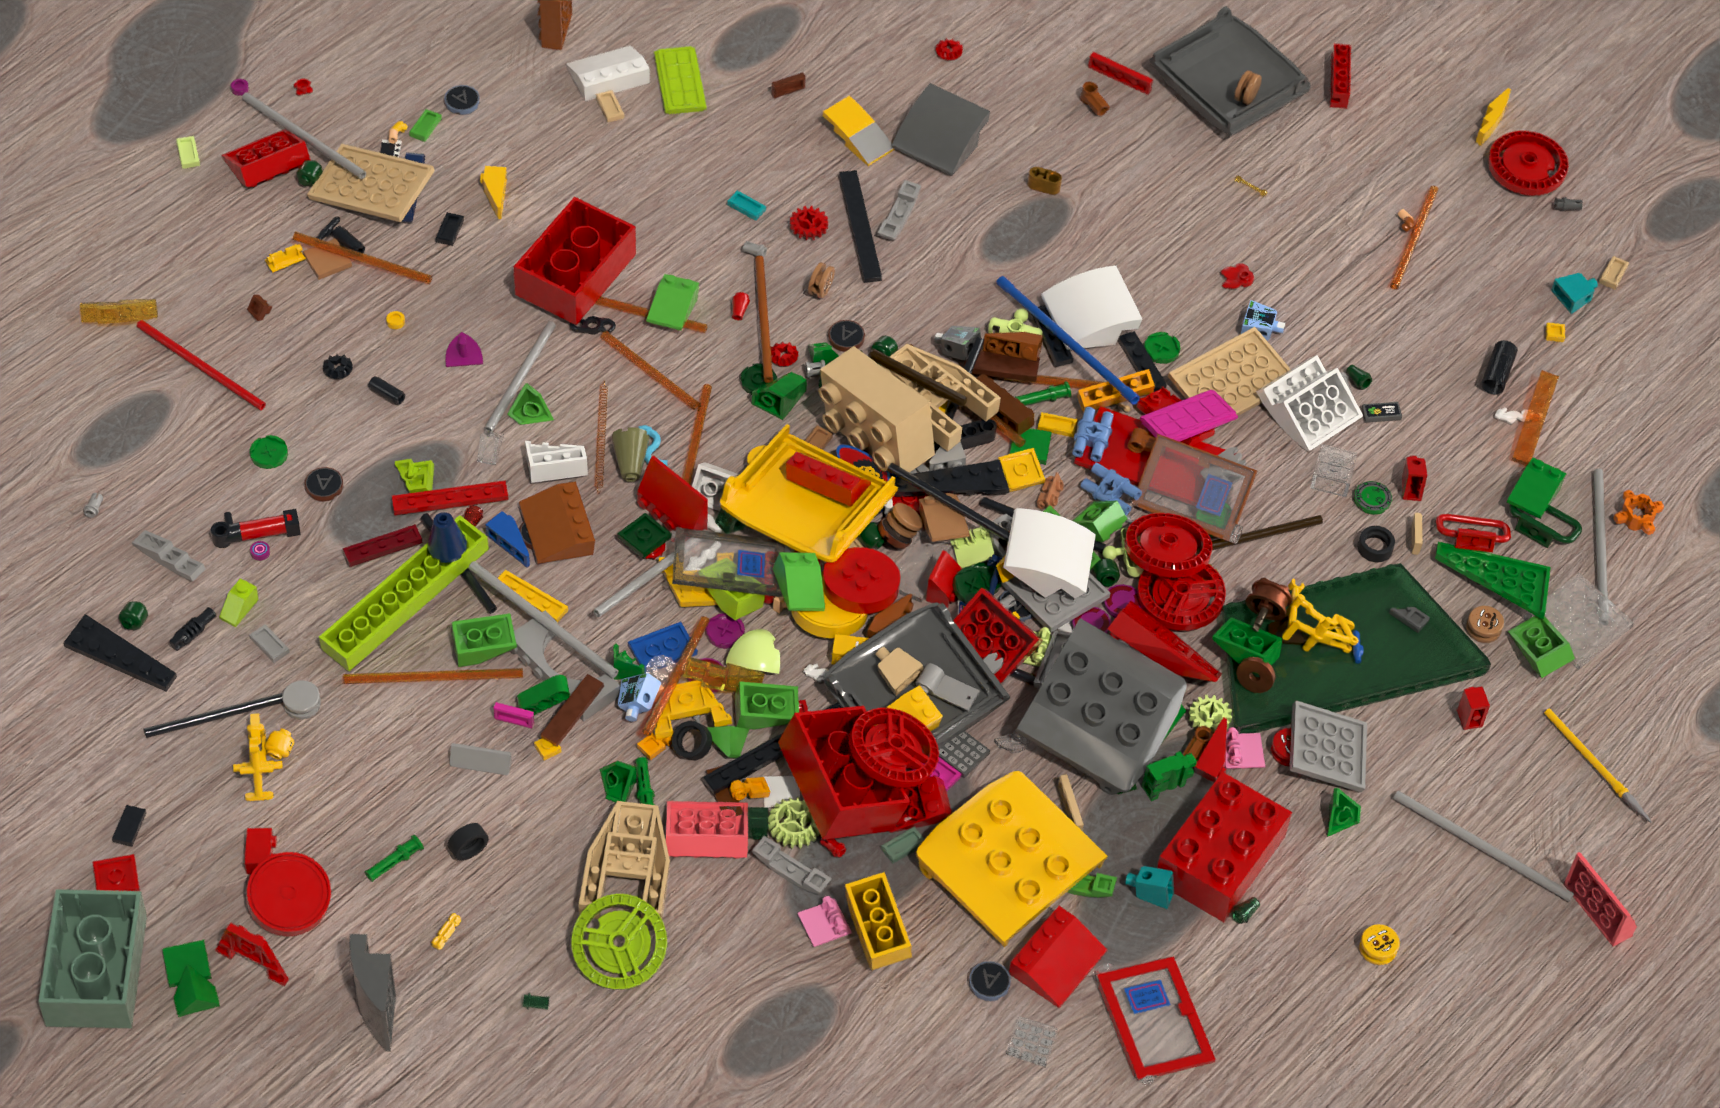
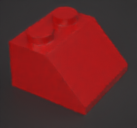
[926,550,962,609]

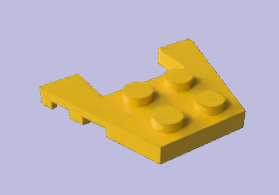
[659,554,734,607]
[655,679,732,739]

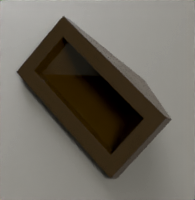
[1268,616,1307,645]

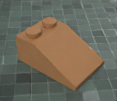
[919,493,970,542]

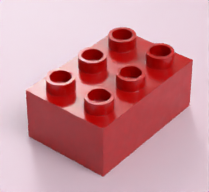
[514,196,636,325]
[778,706,910,840]
[1157,772,1292,923]

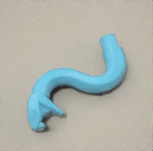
[638,425,668,466]

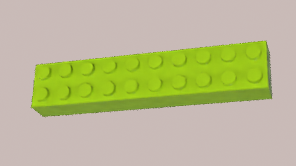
[319,515,489,671]

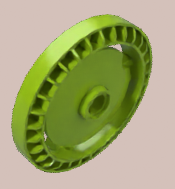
[572,894,667,990]

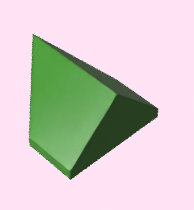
[508,383,554,425]
[707,726,749,758]

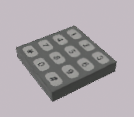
[939,731,990,778]

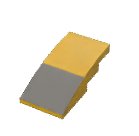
[823,95,894,166]

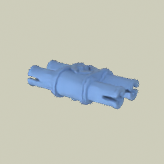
[1072,407,1113,462]
[1081,463,1142,516]

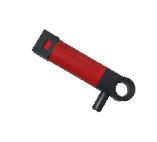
[211,509,301,548]

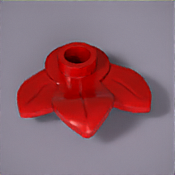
[1221,263,1254,289]

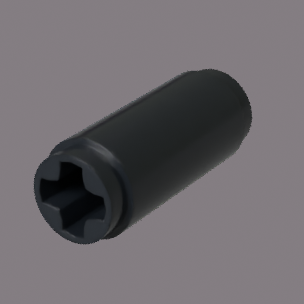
[332,226,365,257]
[368,376,405,405]

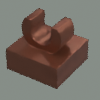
[247,294,272,321]

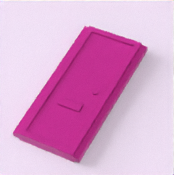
[1140,389,1238,442]

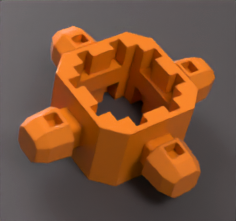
[1613,490,1664,535]

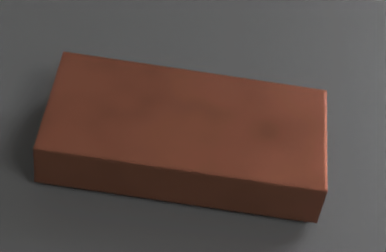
[771,72,806,98]

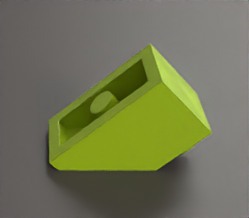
[219,578,259,627]

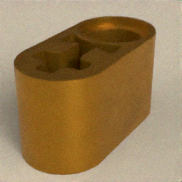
[1028,167,1062,195]

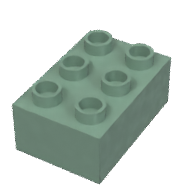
[39,889,147,1028]

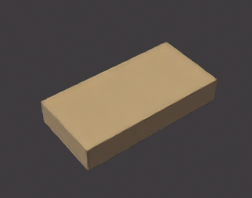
[596,90,624,122]
[1599,256,1629,290]
[1411,513,1423,555]

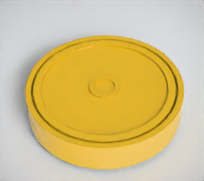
[791,571,868,638]

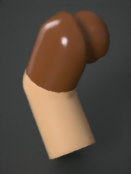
[1398,209,1414,232]

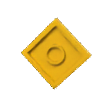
[998,448,1045,492]

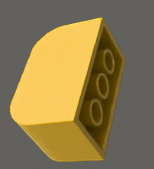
[845,872,912,970]

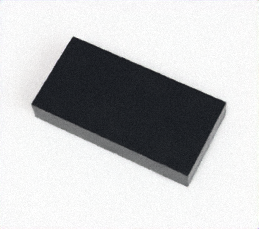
[435,212,464,246]
[112,805,147,847]

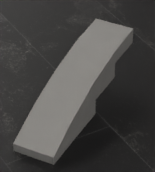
[132,530,206,582]

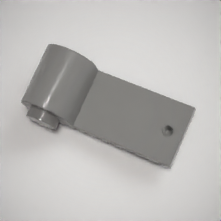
[915,663,980,712]

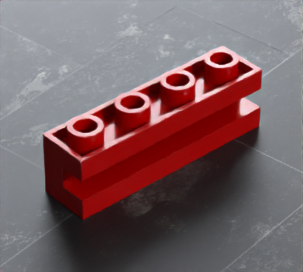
[1330,43,1351,109]

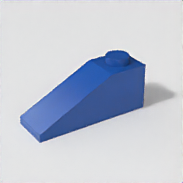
[485,511,530,568]

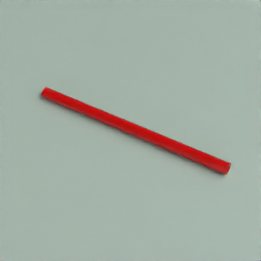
[136,320,266,411]

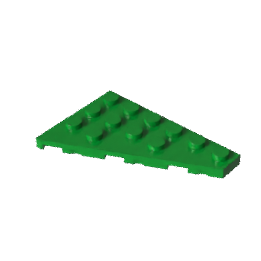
[1435,541,1551,619]

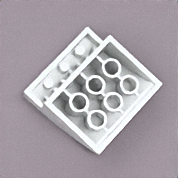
[1041,266,1142,350]
[1256,355,1363,451]
[1003,508,1096,599]

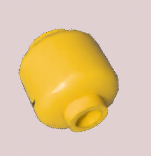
[265,729,295,760]

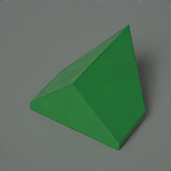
[808,342,839,366]
[613,643,645,680]
[599,760,636,803]
[1327,787,1361,837]
[173,964,220,1017]

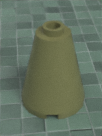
[612,427,650,482]

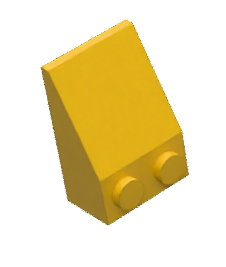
[874,685,943,731]

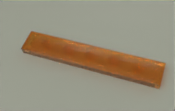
[1511,370,1559,466]

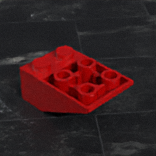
[890,775,952,833]

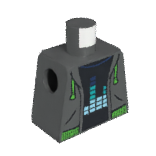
[935,326,981,361]

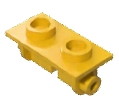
[264,244,305,273]

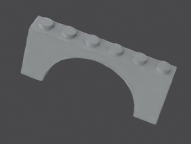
[510,610,620,722]

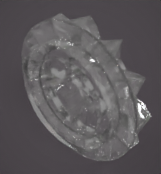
[646,655,678,686]

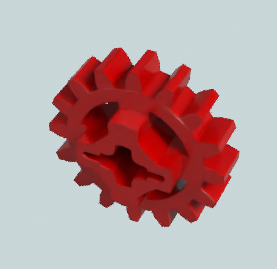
[790,206,829,240]

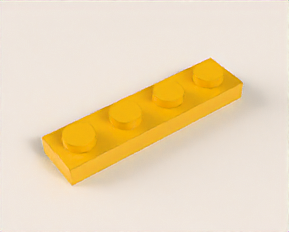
[498,570,568,622]

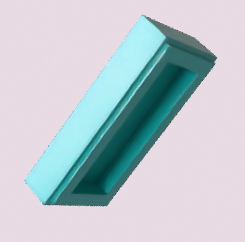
[727,190,766,221]

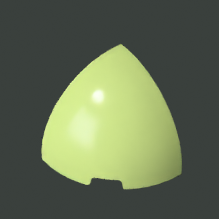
[726,629,780,674]

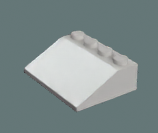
[566,45,650,101]

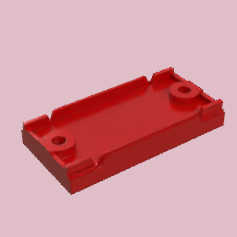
[1137,387,1215,446]

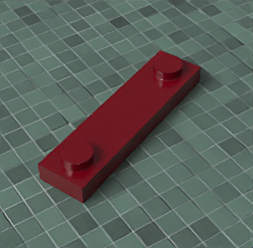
[343,524,423,567]

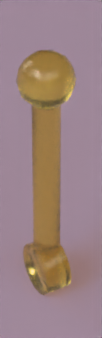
[1235,175,1267,196]

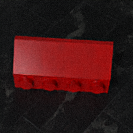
[786,452,871,507]

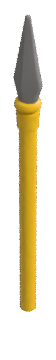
[1544,708,1652,823]

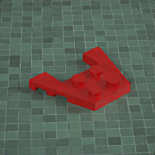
[215,923,289,987]

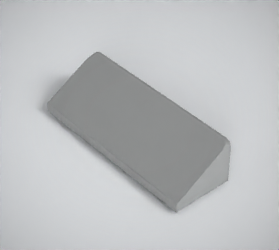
[450,743,512,775]

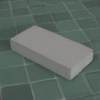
[249,624,290,663]

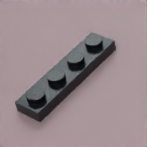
[1032,305,1074,367]
[1117,331,1167,392]

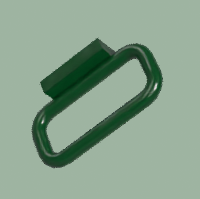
[1509,504,1582,548]

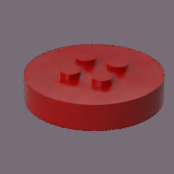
[822,547,901,614]
[246,852,331,936]

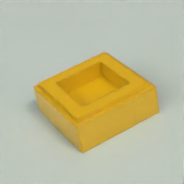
[1545,323,1565,342]

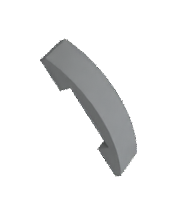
[878,180,921,240]
[752,836,832,895]

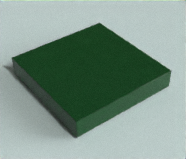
[617,513,672,559]

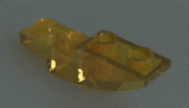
[80,299,158,324]
[682,657,765,692]

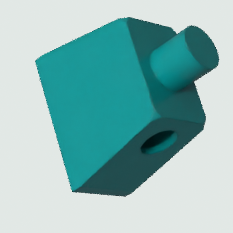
[1551,273,1598,314]
[1126,866,1174,909]

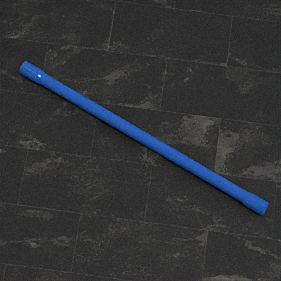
[996,276,1140,405]

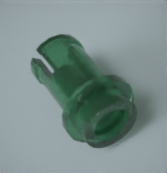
[523,993,550,1010]

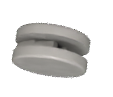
[282,680,321,719]

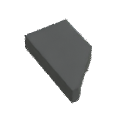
[1389,607,1430,633]

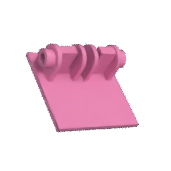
[1225,727,1265,769]
[797,896,852,947]

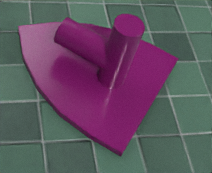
[446,332,483,367]

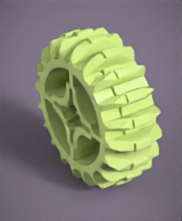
[768,796,820,849]

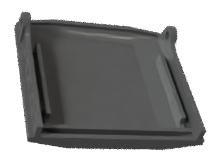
[1149,6,1311,136]
[824,603,1010,753]
[1015,618,1187,795]

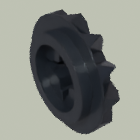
[323,354,353,379]

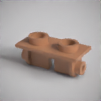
[1037,472,1064,509]

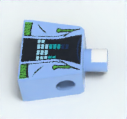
[1241,300,1285,341]
[618,673,661,722]

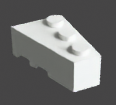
[525,441,588,483]

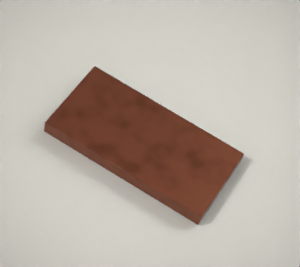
[963,349,1040,382]

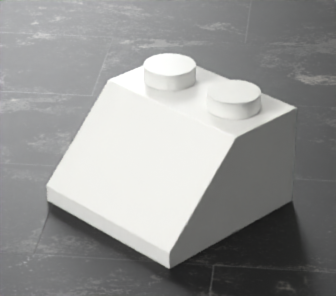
[692,462,739,512]

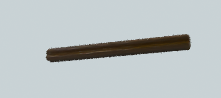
[868,349,967,407]

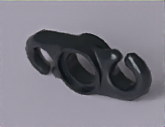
[570,316,616,335]

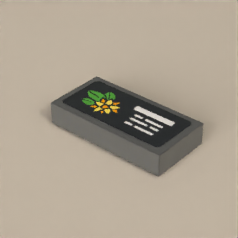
[1362,402,1402,423]

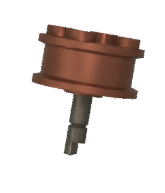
[1245,578,1293,632]

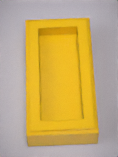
[1038,412,1078,438]

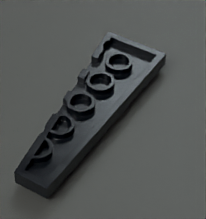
[894,460,1009,497]
[63,614,177,692]

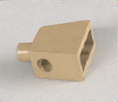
[876,647,923,696]

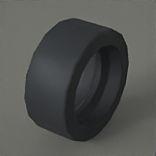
[1357,526,1395,563]
[672,721,712,760]
[448,823,489,861]

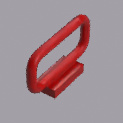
[1435,514,1511,553]

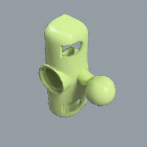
[988,309,1042,335]
[1102,528,1144,577]

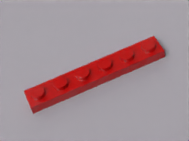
[392,480,509,515]

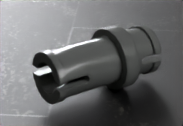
[1554,197,1583,211]

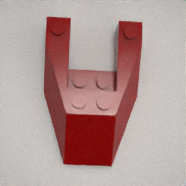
[1108,601,1222,682]

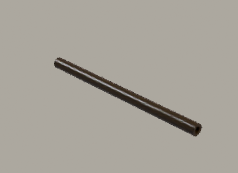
[1195,515,1323,555]

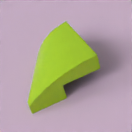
[395,459,434,493]

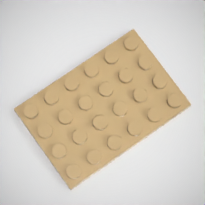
[307,144,435,222]
[1168,327,1291,428]

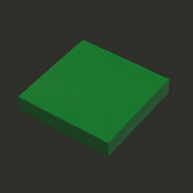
[1010,428,1052,465]
[162,940,212,988]

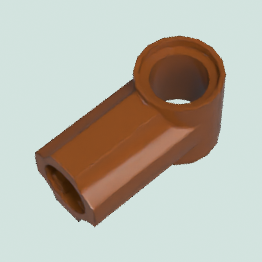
[1080,81,1110,116]
[1128,428,1166,457]
[1183,726,1213,762]

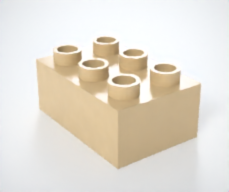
[819,346,935,473]

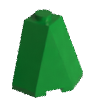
[751,372,807,420]

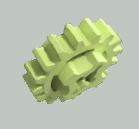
[1189,695,1232,734]

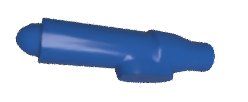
[1353,630,1363,664]

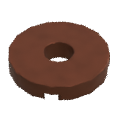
[1236,657,1276,693]

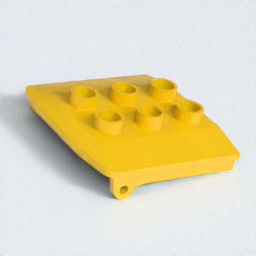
[720,424,898,562]
[916,771,1108,948]

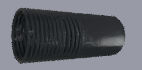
[1481,340,1518,395]

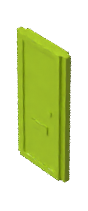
[654,46,707,114]

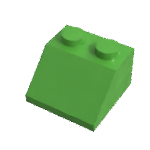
[1072,500,1127,542]

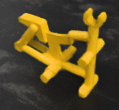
[1282,579,1359,653]
[233,713,283,801]

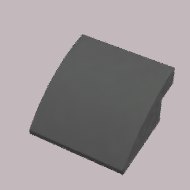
[892,83,990,176]
[349,934,396,1052]

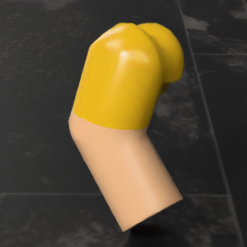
[388,121,407,143]

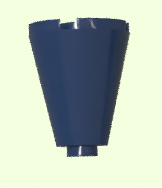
[428,512,467,563]

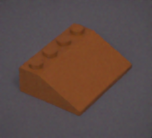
[537,0,573,51]
[519,481,595,564]

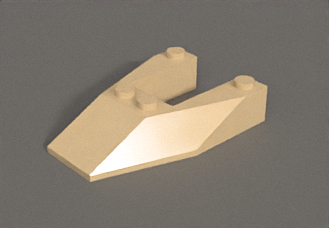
[881,344,1001,452]
[579,801,670,925]

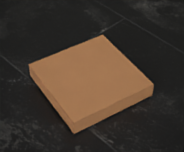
[303,238,352,280]

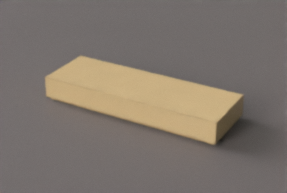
[1058,774,1084,831]

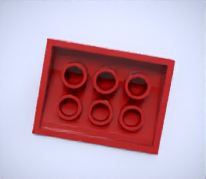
[222,129,311,187]
[637,455,708,542]
[953,588,1043,684]
[1009,906,1107,1009]

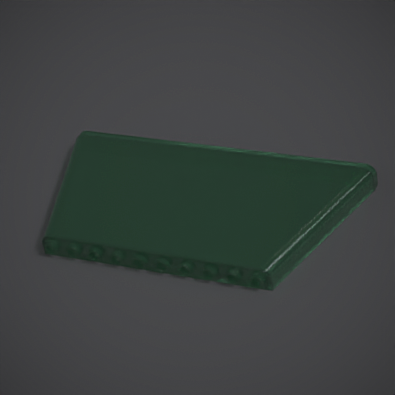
[1222,563,1491,734]

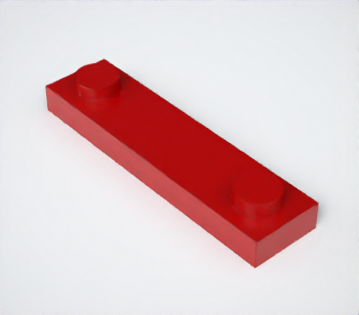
[1088,52,1153,95]

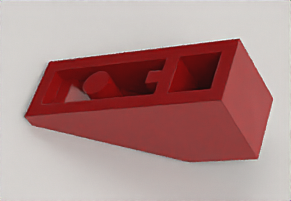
[1195,717,1227,783]

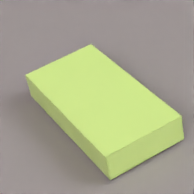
[176,136,200,169]

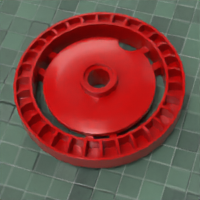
[1488,131,1569,196]
[1125,513,1212,578]
[1137,564,1226,631]
[849,708,939,788]

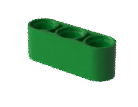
[517,675,570,715]

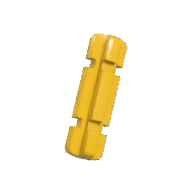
[431,913,461,950]

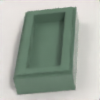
[881,827,925,864]

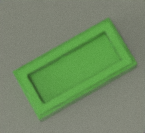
[409,109,442,142]

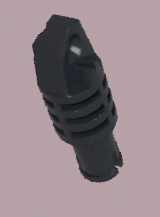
[169,607,217,651]

